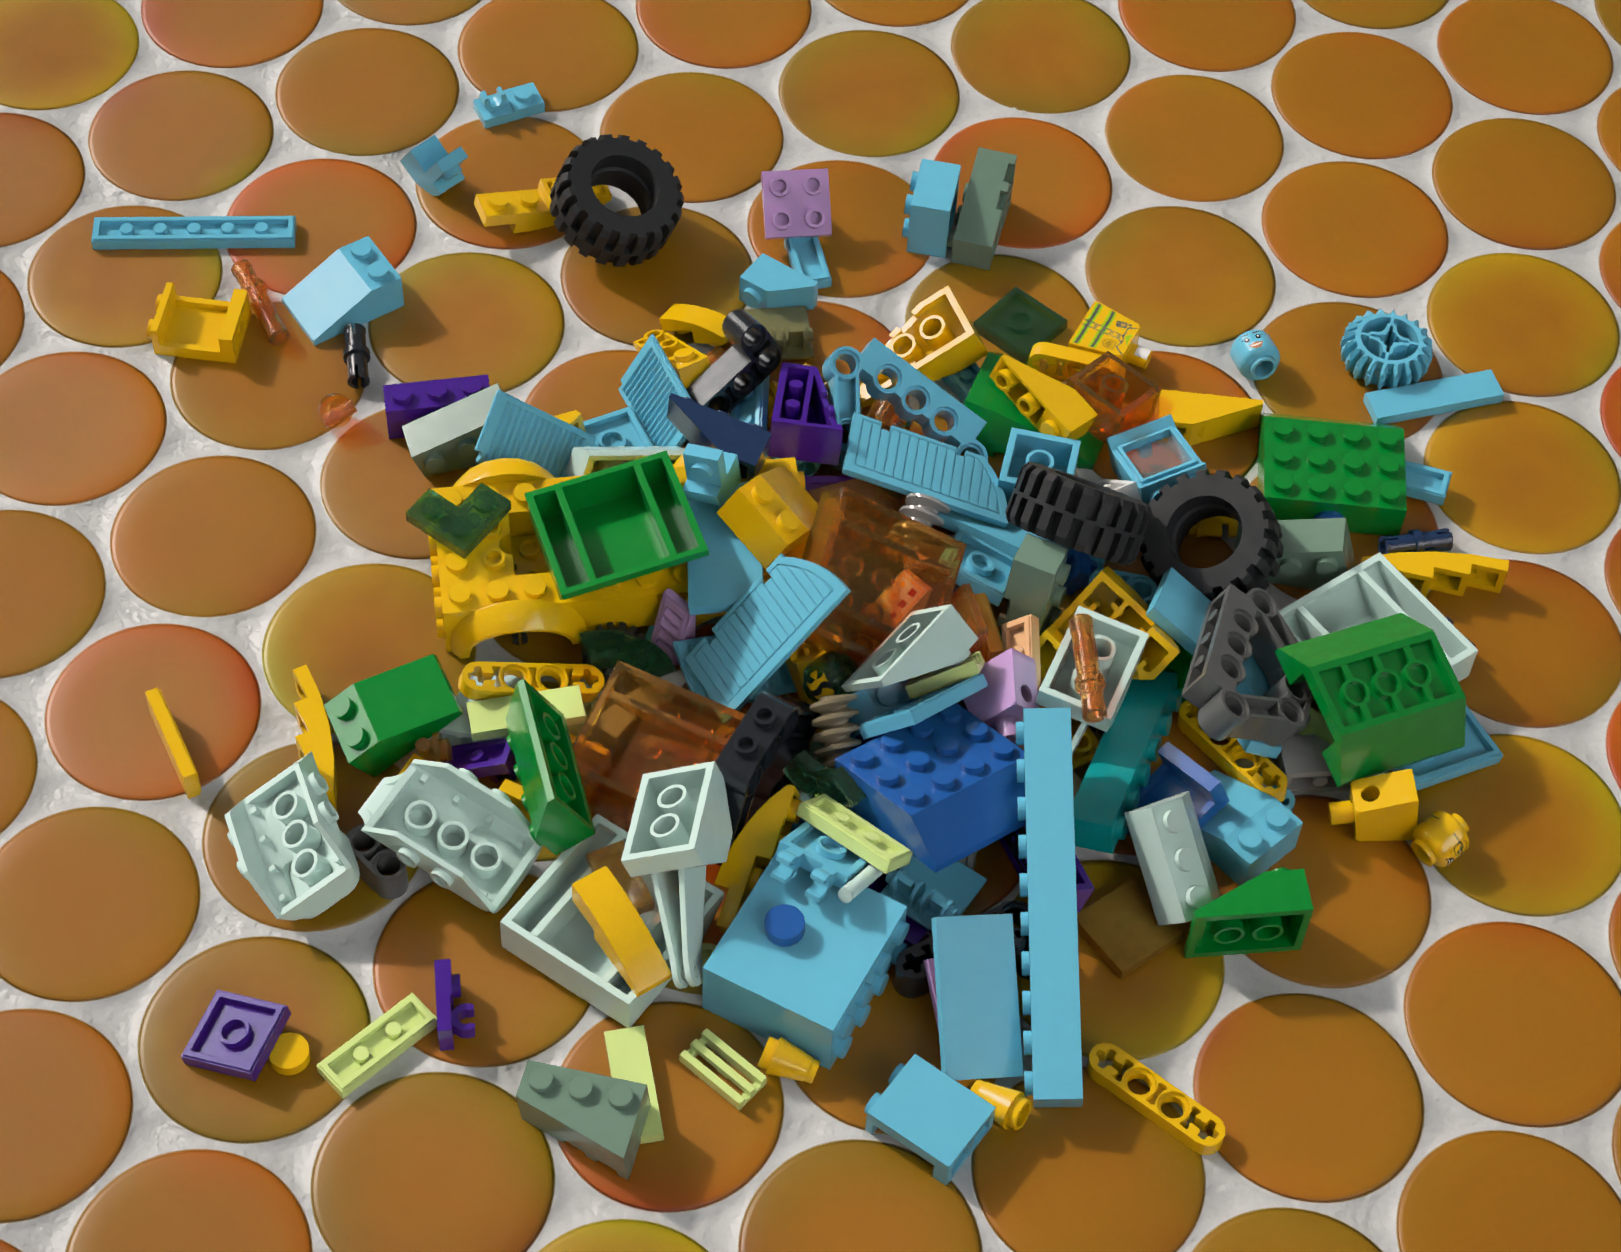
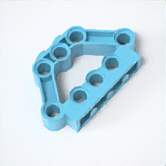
[822,338,988,499]

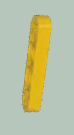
[458,661,604,703]
[1177,701,1288,802]
[1087,1043,1225,1155]

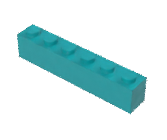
[1074,671,1182,854]

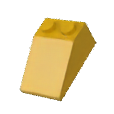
[716,465,832,569]

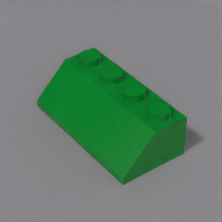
[506,679,596,856]

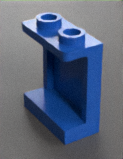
[1126,741,1230,837]

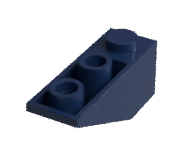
[667,393,772,482]

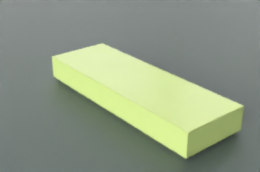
[466,685,586,741]
[796,794,913,874]
[316,993,437,1099]
[604,1025,664,1144]

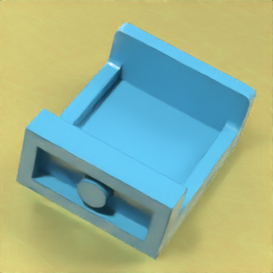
[864,1054,996,1186]

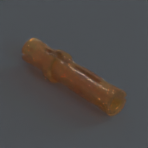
[231,259,290,345]
[1068,613,1107,723]

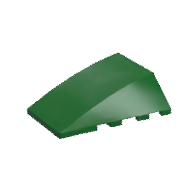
[961,351,1115,470]

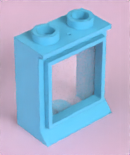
[1106,414,1207,504]

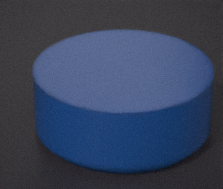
[764,904,805,947]

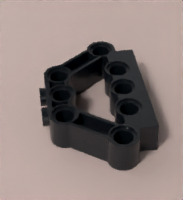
[716,691,821,867]

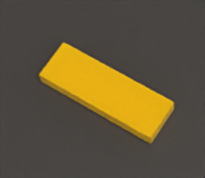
[145,687,202,799]

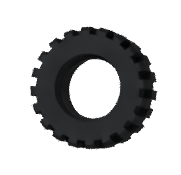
[550,134,684,267]
[1005,462,1153,565]
[1140,469,1284,601]

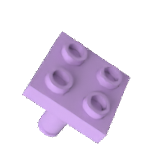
[761,168,832,240]

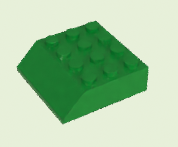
[1258,413,1407,536]
[524,450,709,600]

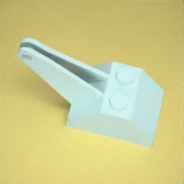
[1035,606,1149,755]
[621,761,733,989]

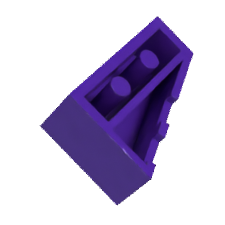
[768,362,843,466]

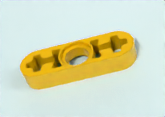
[1028,342,1128,391]

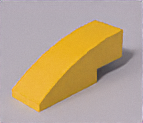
[572,866,672,997]

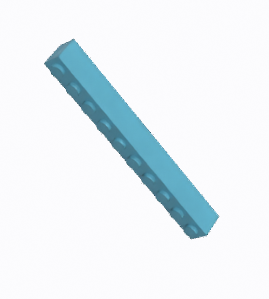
[1016,707,1083,1108]

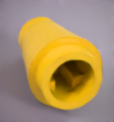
[757,1036,821,1084]
[970,1079,1032,1130]

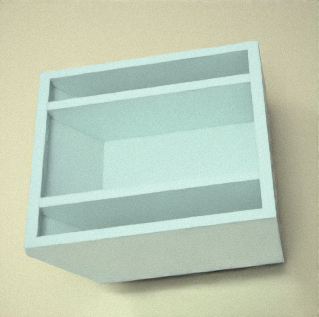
[1279,552,1478,682]
[500,814,724,1028]

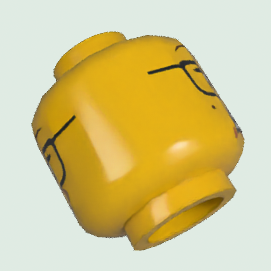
[1411,811,1469,867]

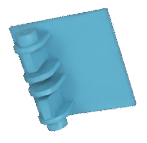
[880,855,987,932]

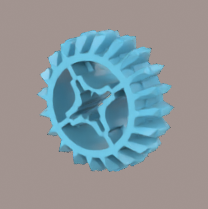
[1340,308,1433,390]

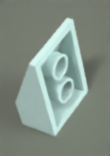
[841,604,979,692]

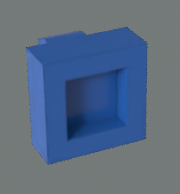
[1063,548,1098,596]

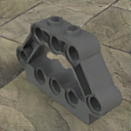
[1181,584,1315,747]

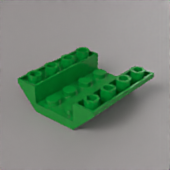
[1275,613,1466,787]

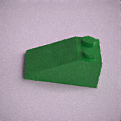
[324,654,464,778]
[1183,867,1314,958]

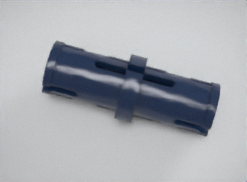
[1378,528,1453,554]

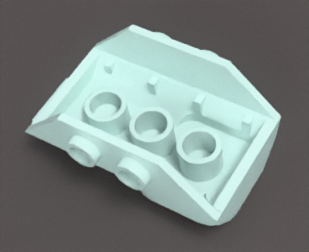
[224,751,360,921]
[358,759,543,914]

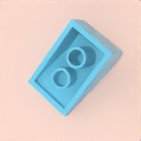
[282,236,404,346]
[1201,770,1303,886]

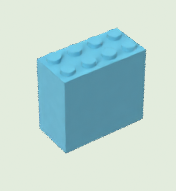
[702,853,910,1070]

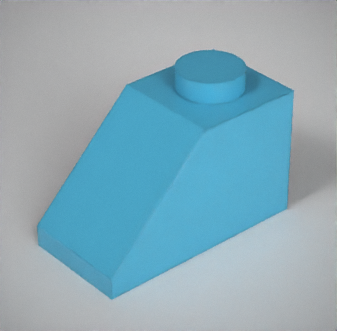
[739,253,818,310]

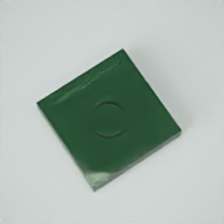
[973,287,1068,364]

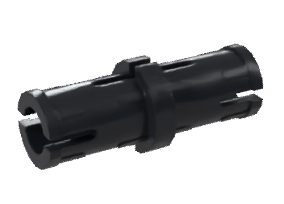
[343,323,371,389]

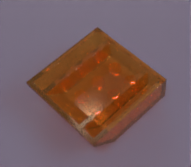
[802,487,967,680]
[572,660,746,832]

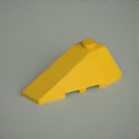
[859,286,988,408]

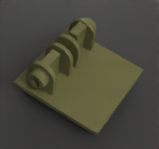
[744,306,814,360]

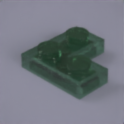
[406,483,511,559]

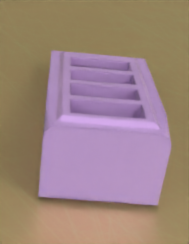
[651,588,696,665]

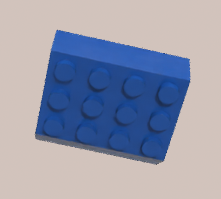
[835,703,1026,873]

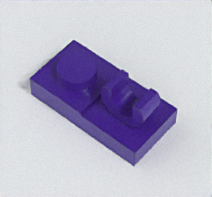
[442,738,517,783]
[434,959,476,1051]

